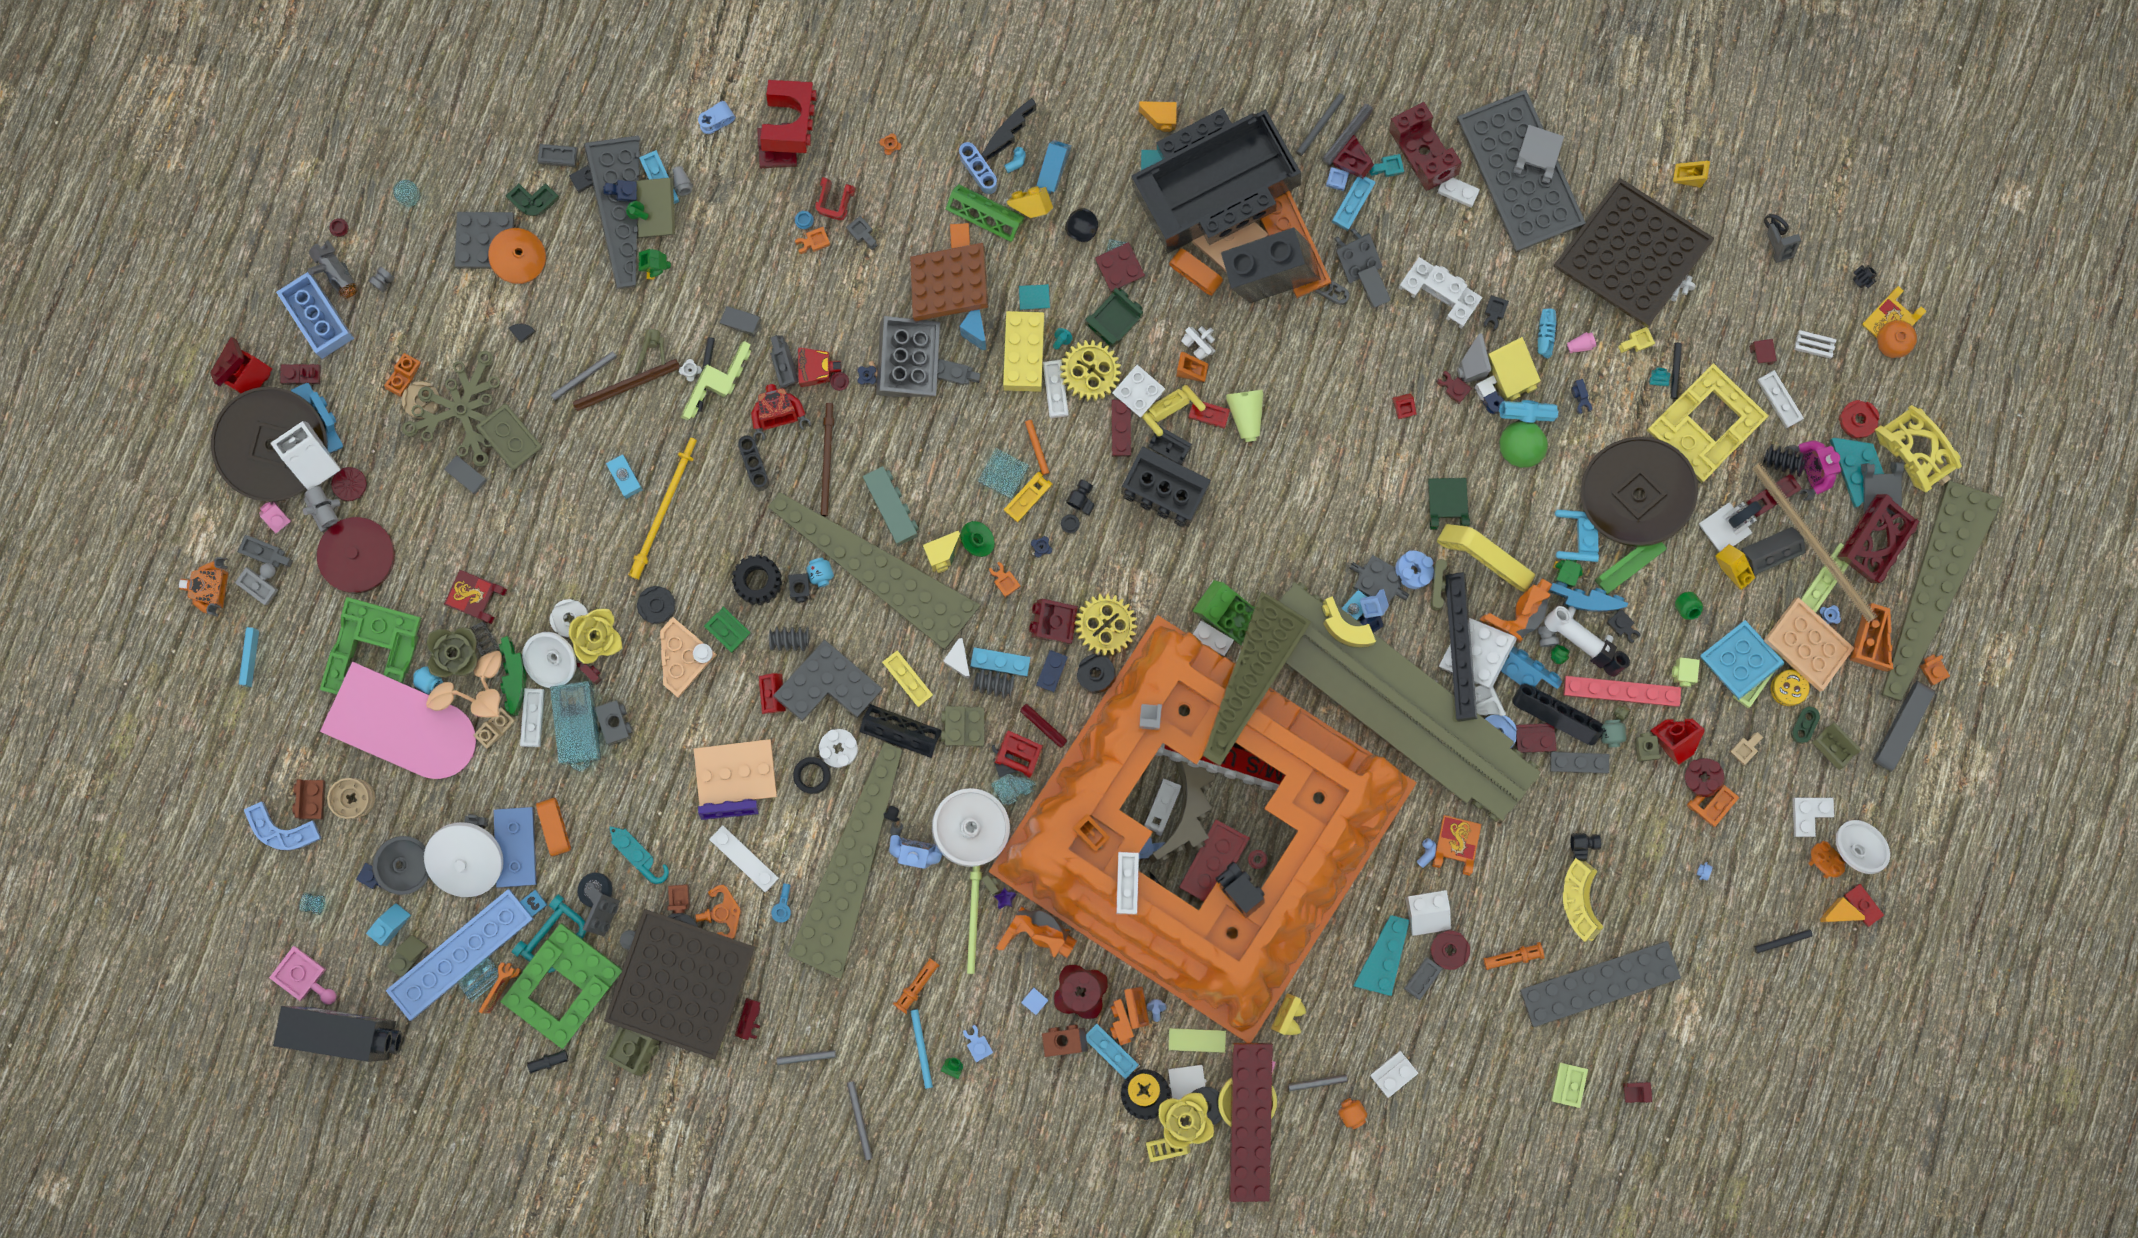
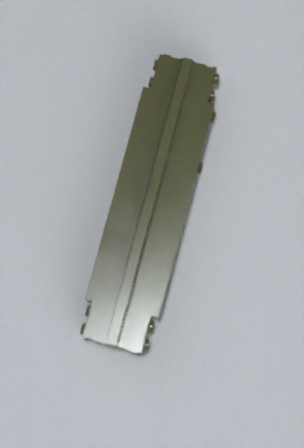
[1279,582,1541,822]

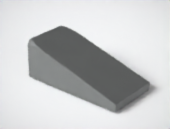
[1358,265,1391,308]
[720,306,762,337]

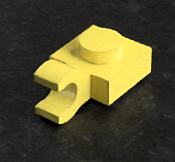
[1618,327,1655,353]

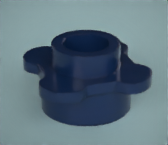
[857,366,876,385]
[1031,536,1052,558]

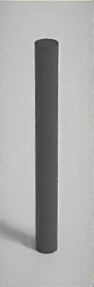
[1296,93,1345,156]

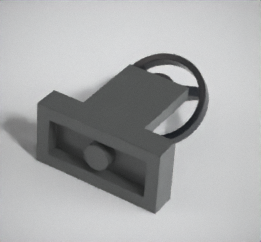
[1764,214,1801,263]

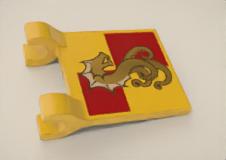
[1862,286,1926,338]

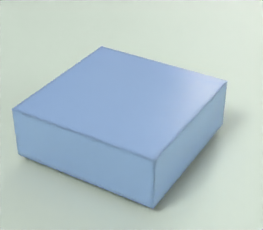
[1326,167,1349,191]
[1021,988,1048,1015]

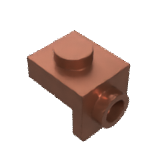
[667,884,690,914]

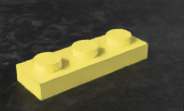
[882,651,933,708]

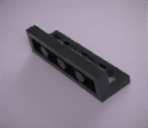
[860,704,941,758]

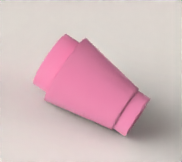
[1567,332,1596,353]

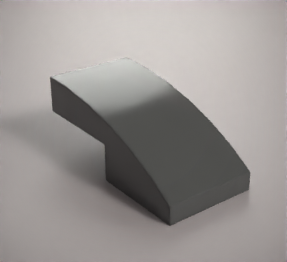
[444,455,487,494]

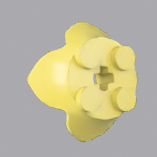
[569,609,622,664]
[1159,1093,1214,1149]

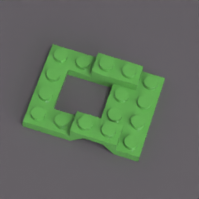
[320,597,422,695]
[500,923,622,1049]

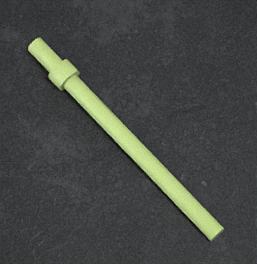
[967,866,982,974]

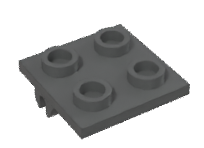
[1334,228,1383,283]

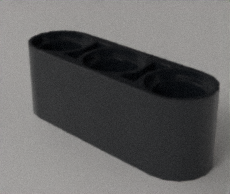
[738,435,769,491]

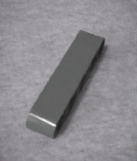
[1873,681,1935,772]

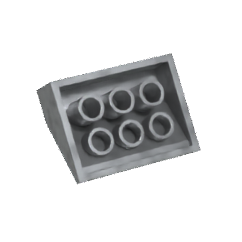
[876,316,940,397]

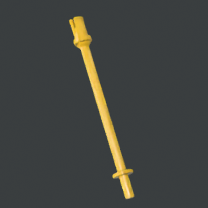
[628,437,697,580]

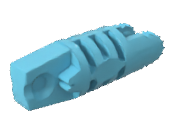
[1537,309,1556,358]

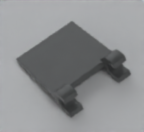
[1861,461,1904,514]

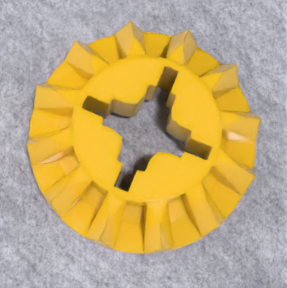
[1128,1074,1160,1106]

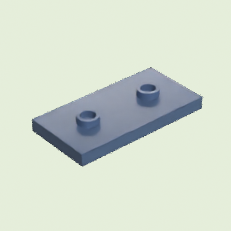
[494,807,537,888]

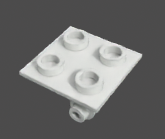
[1112,365,1165,418]

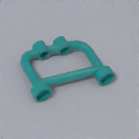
[511,894,587,973]

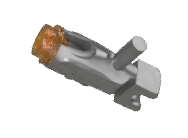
[308,240,357,299]

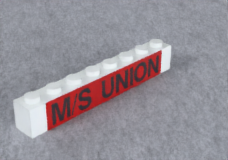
[1155,743,1286,790]

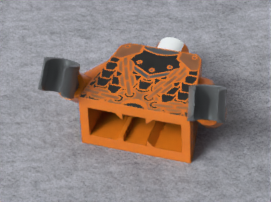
[179,557,229,617]

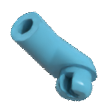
[1004,147,1026,173]

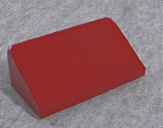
[759,673,786,714]

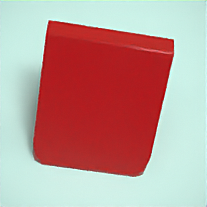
[1392,393,1417,419]

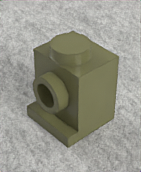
[1635,733,1661,762]

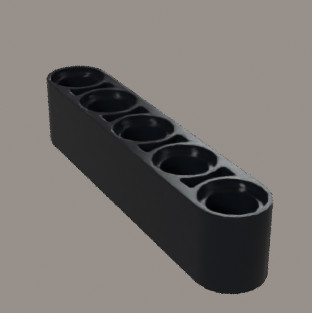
[1512,684,1605,745]

